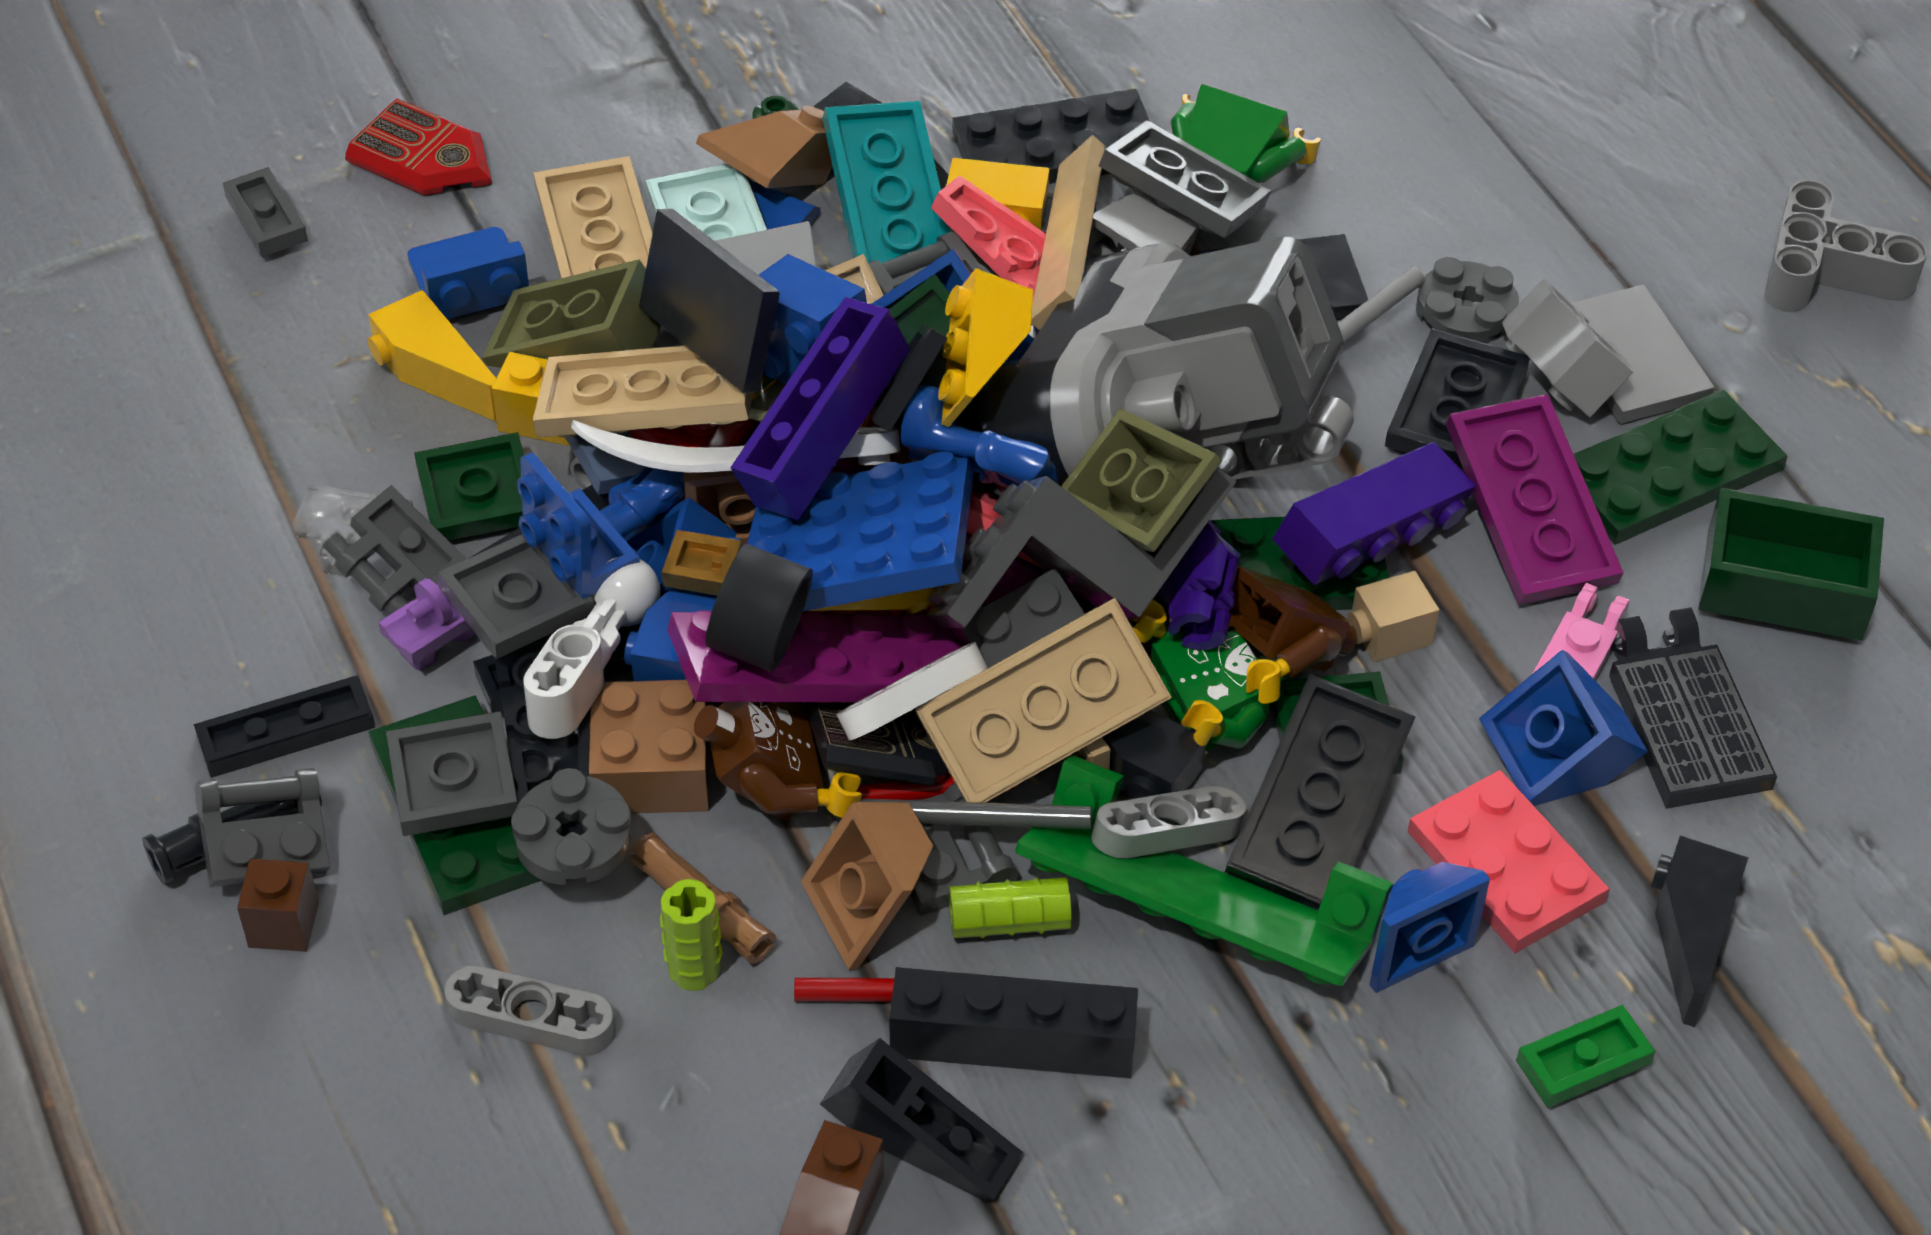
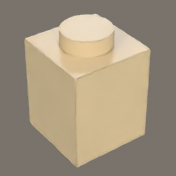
[1347,571,1439,662]

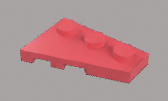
[931,176,1046,298]

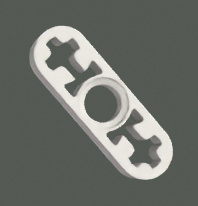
[836,642,988,741]

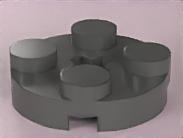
[1416,257,1519,344]
[511,768,631,885]

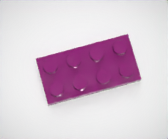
[1446,394,1624,605]

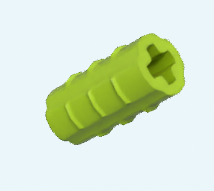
[948,877,1071,939]
[659,879,723,991]

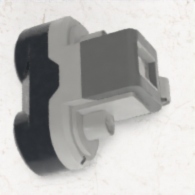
[975,237,1354,494]

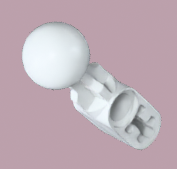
[523,556,660,739]

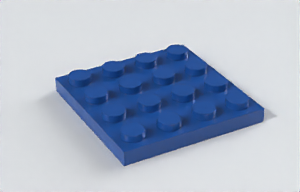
[747,451,974,612]

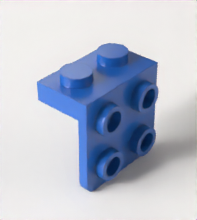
[407,227,529,319]
[517,452,640,599]

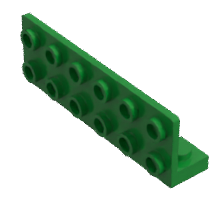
[1015,755,1393,986]

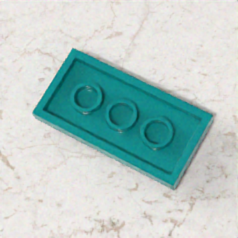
[822,100,951,263]

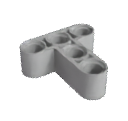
[1765,179,1927,312]

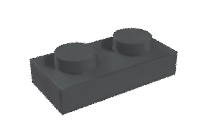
[223,167,308,257]

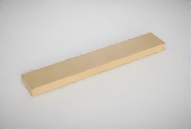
[1031,135,1105,330]

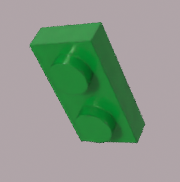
[1516,1004,1656,1108]

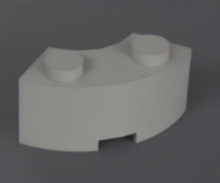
[1502,278,1634,417]

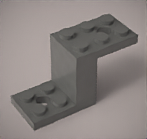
[925,468,1237,629]

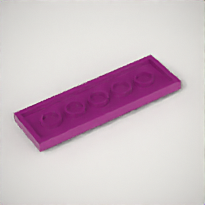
[667,610,985,702]

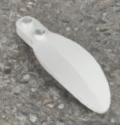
[571,420,901,473]

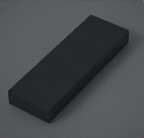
[194,675,376,778]

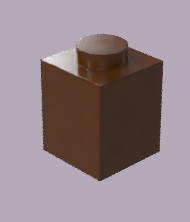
[237,859,319,952]

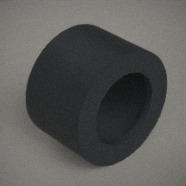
[705,544,813,672]

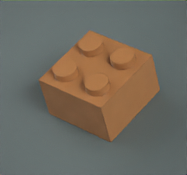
[589,680,709,814]

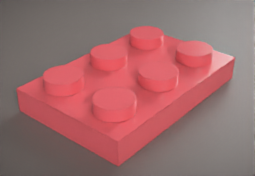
[1407,770,1610,953]

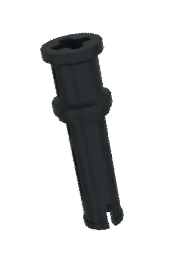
[142,794,322,885]

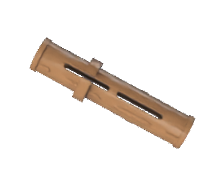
[629,832,776,964]

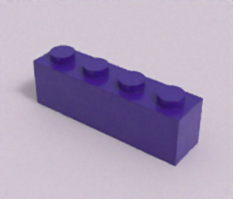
[730,297,911,520]
[1272,442,1476,585]

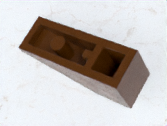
[779,1120,884,1235]

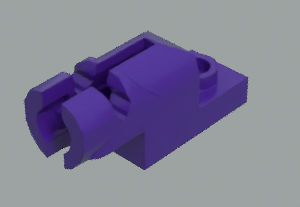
[1156,520,1241,650]

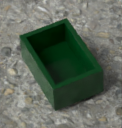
[1698,488,1884,641]

